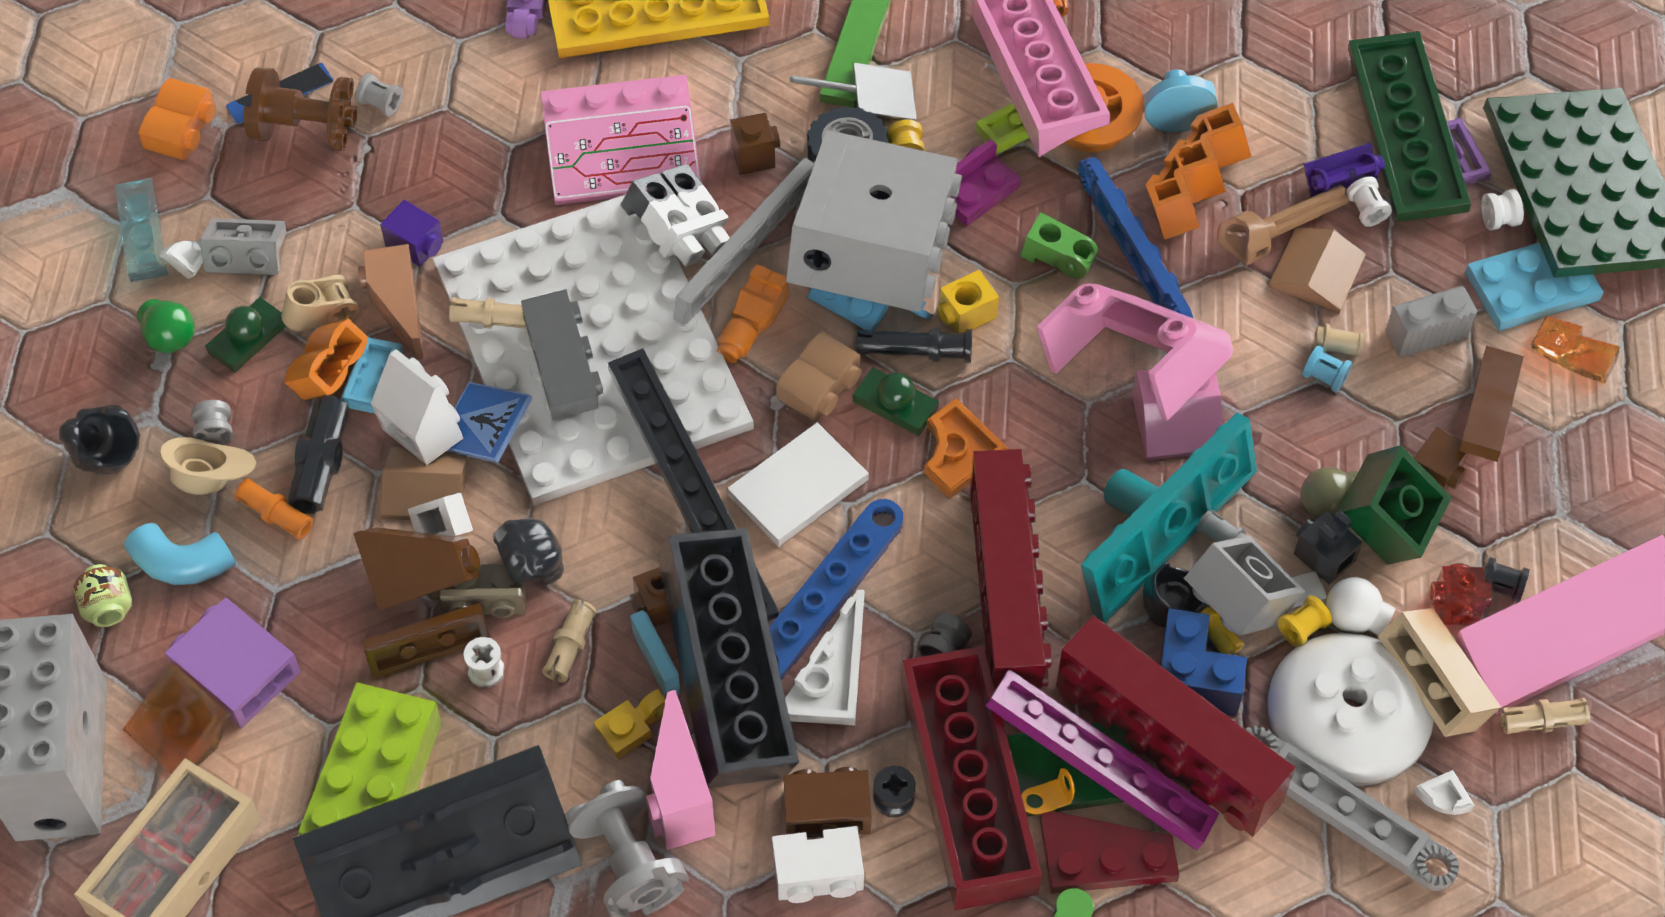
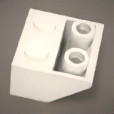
[371,350,463,466]

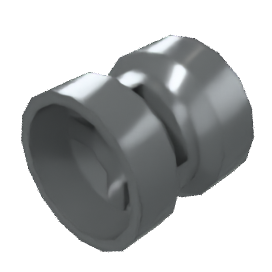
[917,612,972,657]

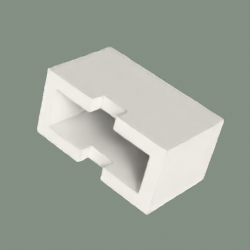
[772,826,864,903]

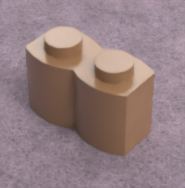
[776,331,862,422]

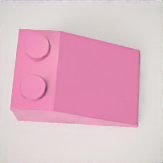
[646,690,715,850]

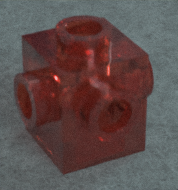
[1430,563,1492,626]

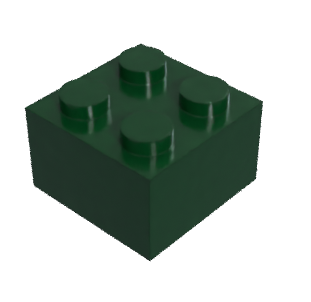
[1337,445,1452,565]

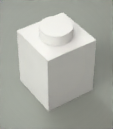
[408,493,473,537]

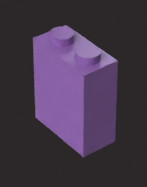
[165,597,301,729]

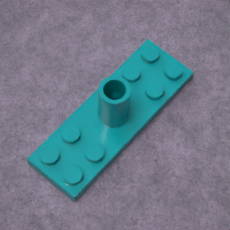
[1081,412,1258,623]

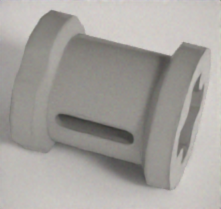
[355,73,404,117]

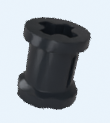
[1479,557,1530,603]

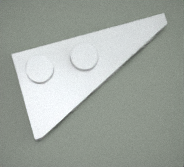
[785,589,865,725]

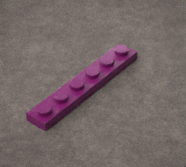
[985,669,1219,851]

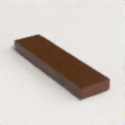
[1459,345,1524,462]

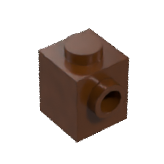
[730,112,780,175]
[1414,427,1468,491]
[629,567,671,627]

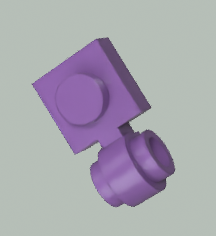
[505,0,546,39]

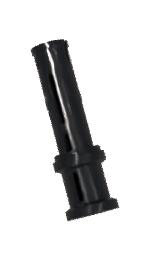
[856,328,972,363]

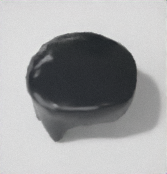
[1143,562,1206,627]

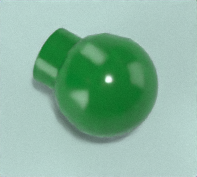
[137,299,195,354]

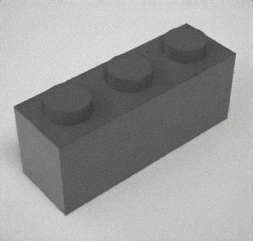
[521,289,603,420]

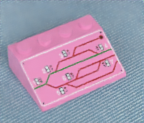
[541,75,701,206]

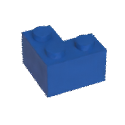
[1159,609,1247,716]

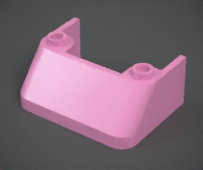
[1036,283,1233,421]

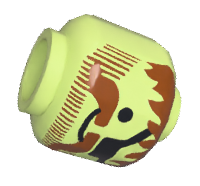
[73,564,132,627]

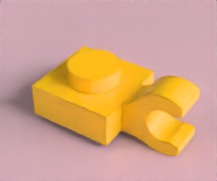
[593,689,666,759]

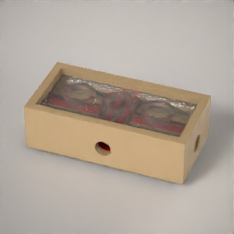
[74,758,261,917]

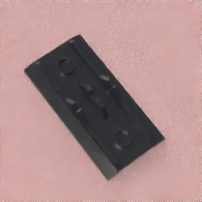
[293,745,582,917]

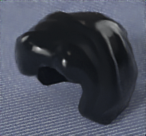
[59,405,140,475]
[493,518,564,585]

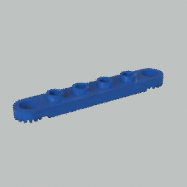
[1077,156,1194,319]
[769,499,903,679]

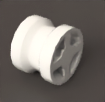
[1481,189,1524,231]

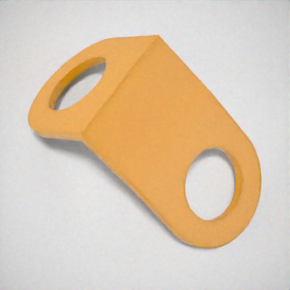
[1021,768,1075,815]

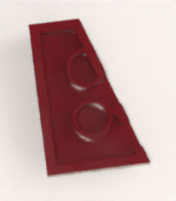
[1039,811,1179,894]

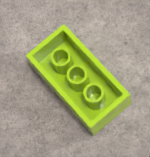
[298,682,442,835]

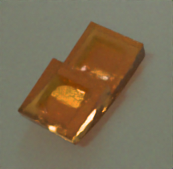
[1531,316,1620,384]

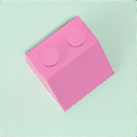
[1132,369,1223,461]

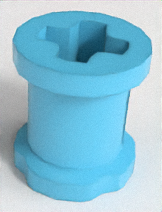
[1302,345,1353,393]

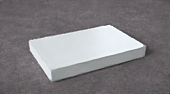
[727,422,869,547]

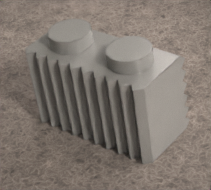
[1385,286,1477,359]

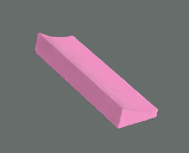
[972,0,1110,157]
[1455,535,1665,715]

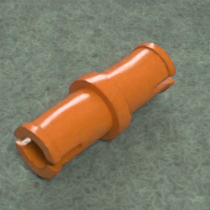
[234,478,314,540]

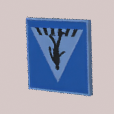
[447,382,532,463]

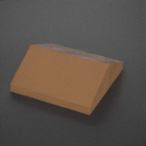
[1268,228,1366,314]
[380,447,469,520]

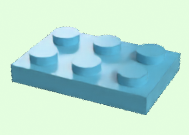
[1465,243,1604,331]

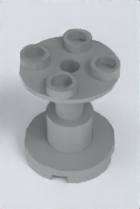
[565,780,689,917]

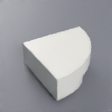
[159,241,203,279]
[1414,770,1475,815]

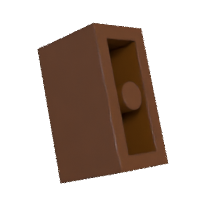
[783,767,872,838]

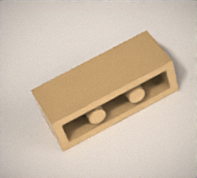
[1378,608,1501,737]

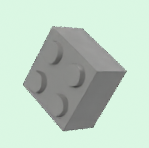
[1184,536,1306,636]

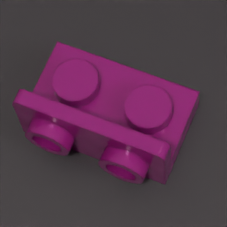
[951,139,1021,226]

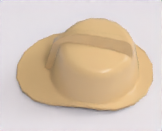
[160,437,256,495]

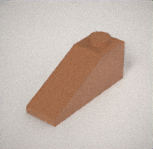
[358,244,424,360]

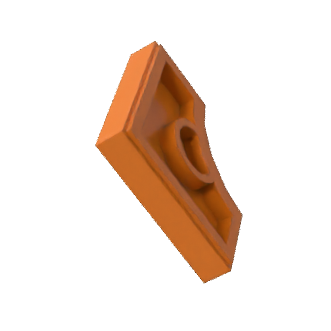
[924,398,1009,499]

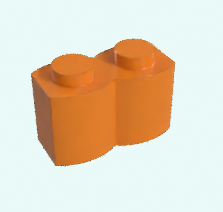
[138,78,216,160]
[284,319,368,400]

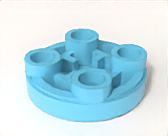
[1143,69,1218,133]

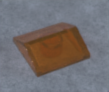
[122,663,231,774]

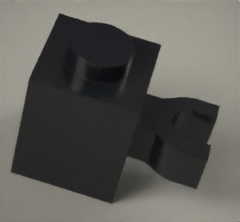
[1294,510,1363,585]

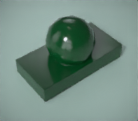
[205,297,286,373]
[853,367,939,436]

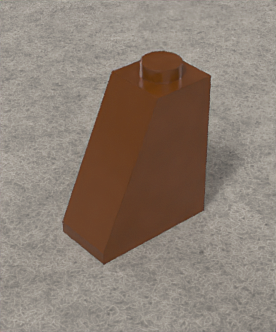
[353,527,481,611]

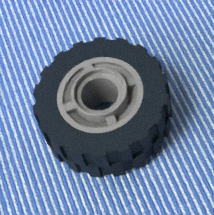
[807,106,888,163]

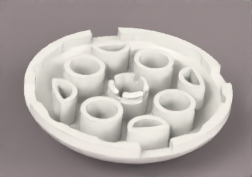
[1267,633,1434,786]

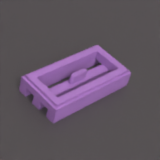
[1447,117,1492,185]

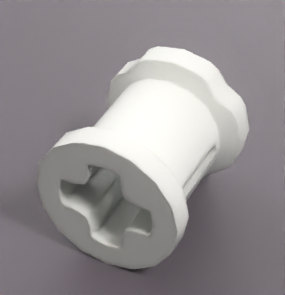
[1346,177,1392,227]
[464,637,504,688]

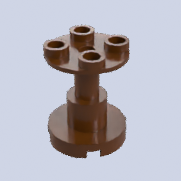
[243,67,358,151]

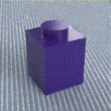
[380,199,443,267]

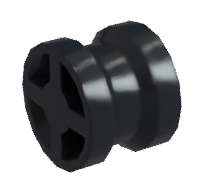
[873,765,916,818]

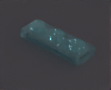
[115,178,168,282]

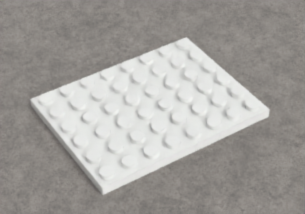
[433,194,754,506]

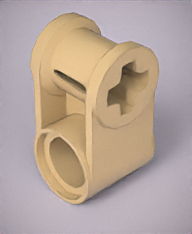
[281,275,360,331]

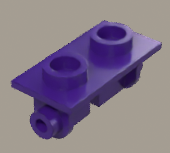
[1303,143,1385,198]

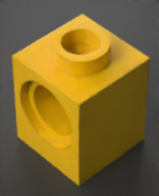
[937,269,999,333]

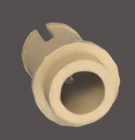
[1313,324,1364,357]

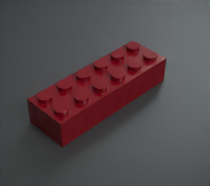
[970,449,1052,691]
[1056,615,1296,837]
[901,646,1042,910]

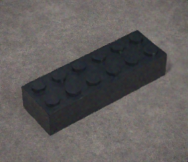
[657,528,799,788]

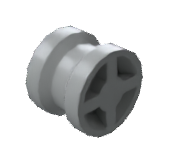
[191,400,233,445]

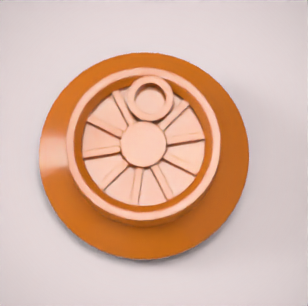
[1065,63,1144,152]

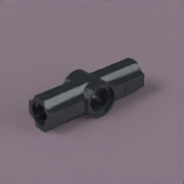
[288,395,349,514]

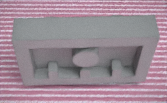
[200,218,286,275]

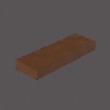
[361,603,490,678]

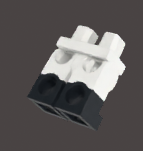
[620,164,730,267]

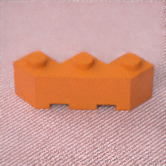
[1145,103,1251,240]

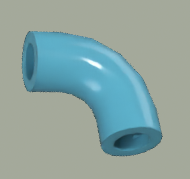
[124,523,236,585]

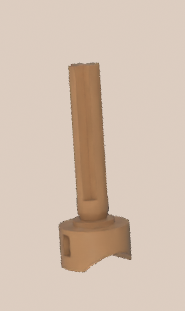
[1217,185,1349,267]

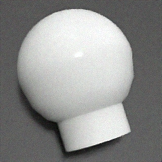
[1326,577,1395,636]

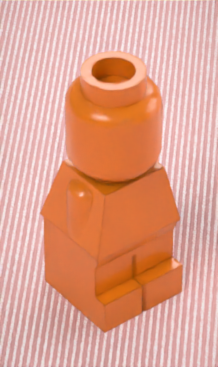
[716,264,789,363]

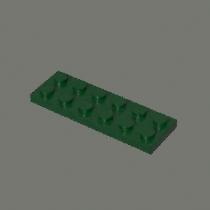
[1348,31,1471,222]

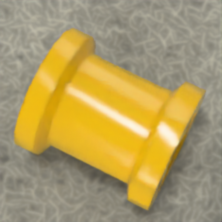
[1277,595,1333,647]

